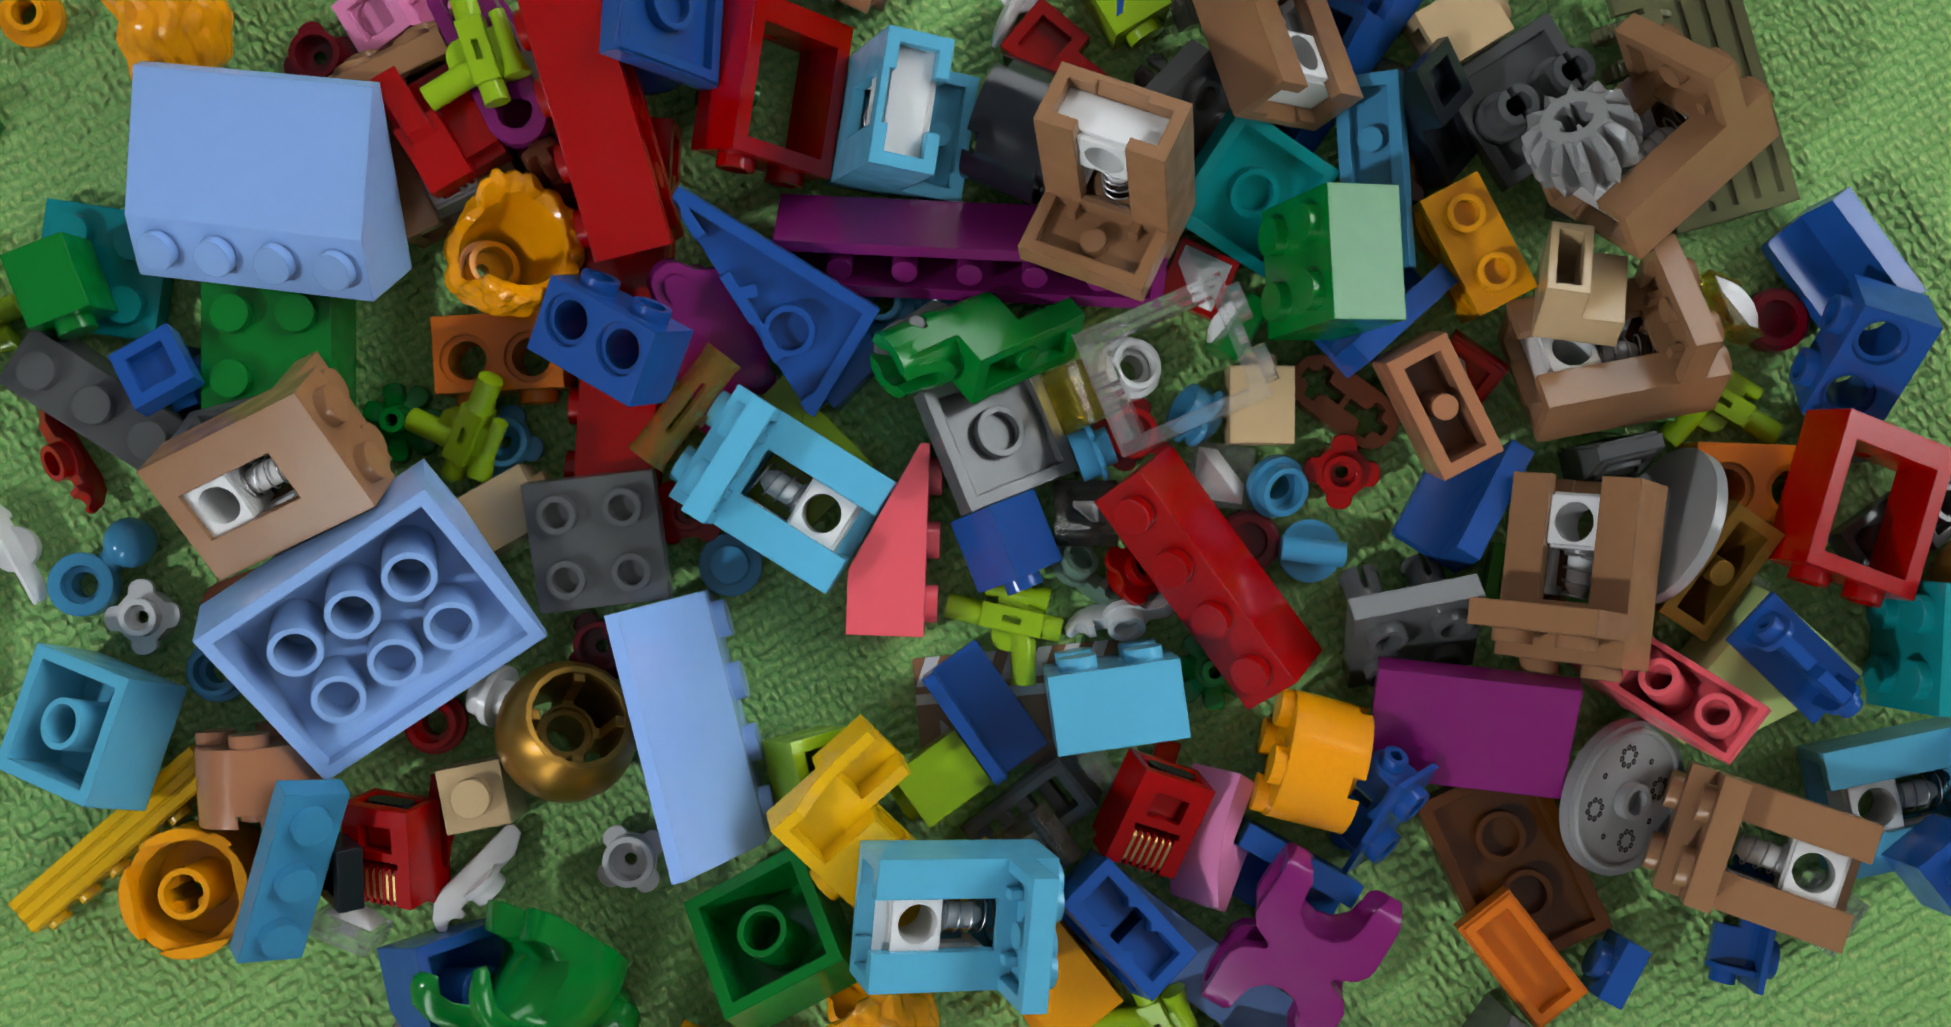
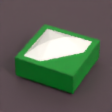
[1202,293,1265,360]

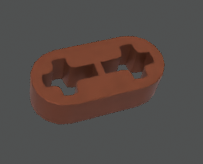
[1293,354,1399,450]

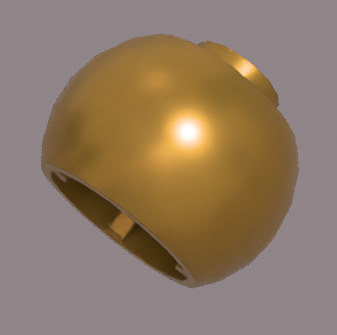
[494,661,637,803]

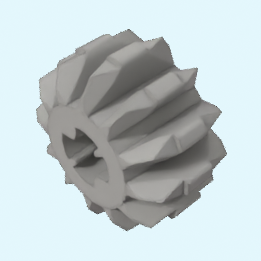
[1521,80,1643,198]

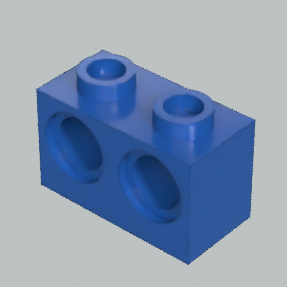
[527,268,694,407]
[1789,273,1943,421]
[1062,854,1198,1001]

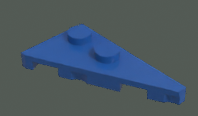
[671,185,880,417]

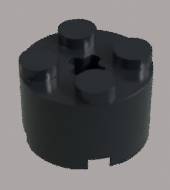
[959,53,1056,204]

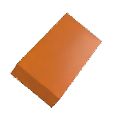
[1453,885,1589,1027]

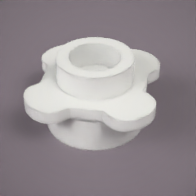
[104,579,183,655]
[597,824,663,893]

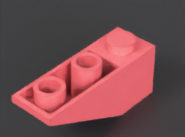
[845,443,943,637]
[1567,637,1771,765]

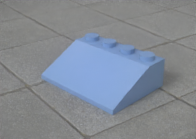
[124,61,412,302]
[192,459,547,780]
[604,589,775,885]

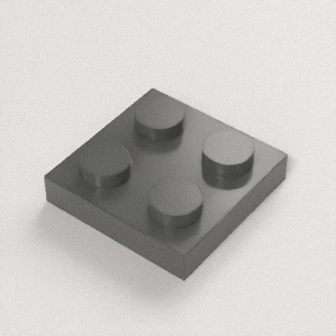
[913,373,1079,517]

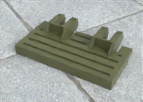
[1589,0,1800,235]

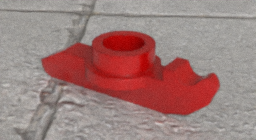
[39,409,107,514]

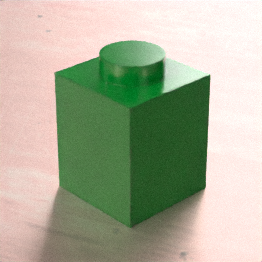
[0,231,119,340]

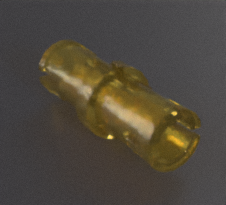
[628,342,741,472]

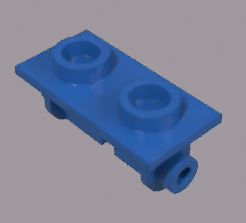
[1725,591,1863,724]
[1330,746,1438,874]
[1704,853,1780,995]

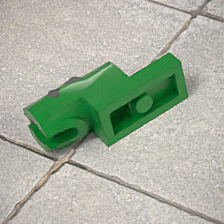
[870,291,1085,404]

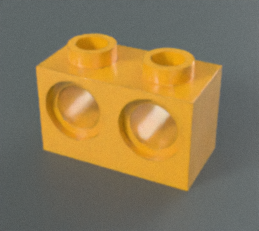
[1412,171,1538,324]

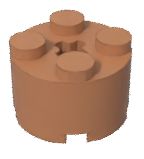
[194,720,334,830]

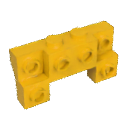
[766,714,988,930]

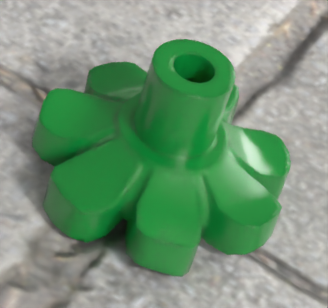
[362,382,443,463]
[1177,634,1238,710]

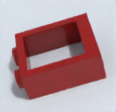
[691,0,854,189]
[1767,408,1951,608]

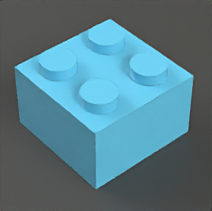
[1042,638,1191,757]
[0,642,188,811]

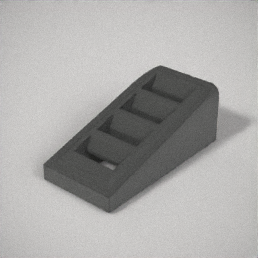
[1557,431,1665,482]
[960,750,1102,840]

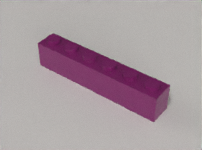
[773,194,1168,310]

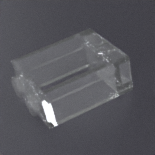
[1072,271,1280,458]

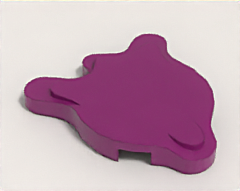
[647,258,776,434]

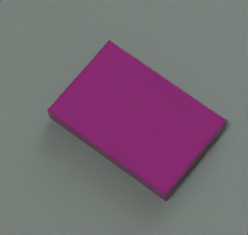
[1370,656,1583,799]

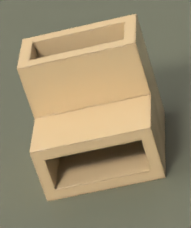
[1531,221,1628,347]

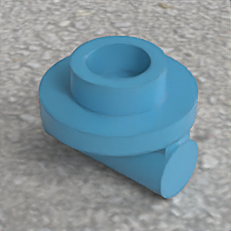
[1277,519,1347,583]

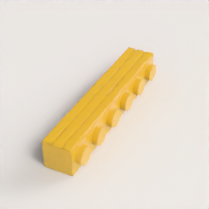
[8,745,197,933]

